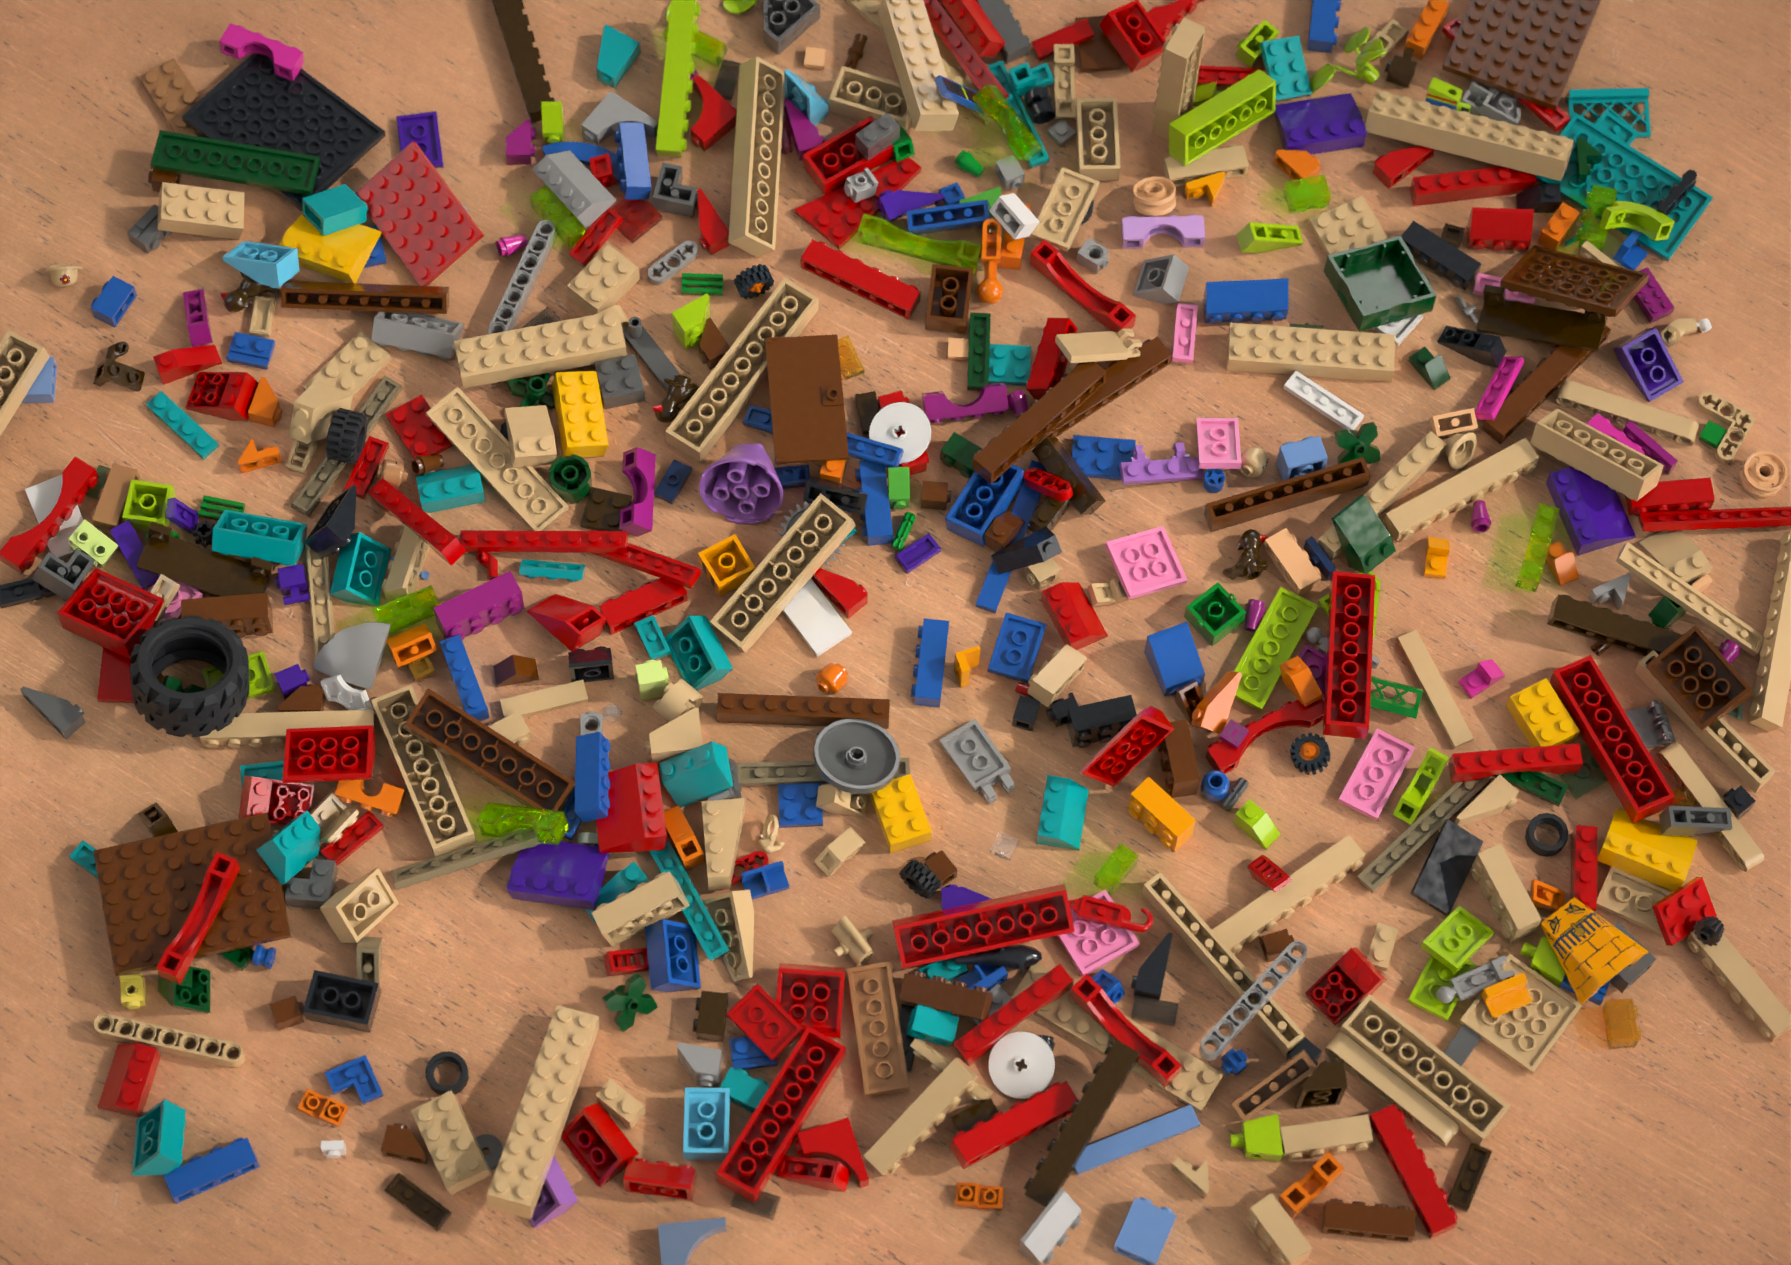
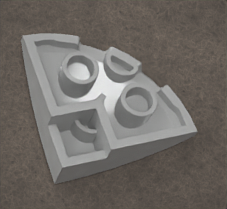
[1461,81,1521,126]
[313,622,391,690]

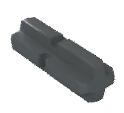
[1221,777,1249,812]

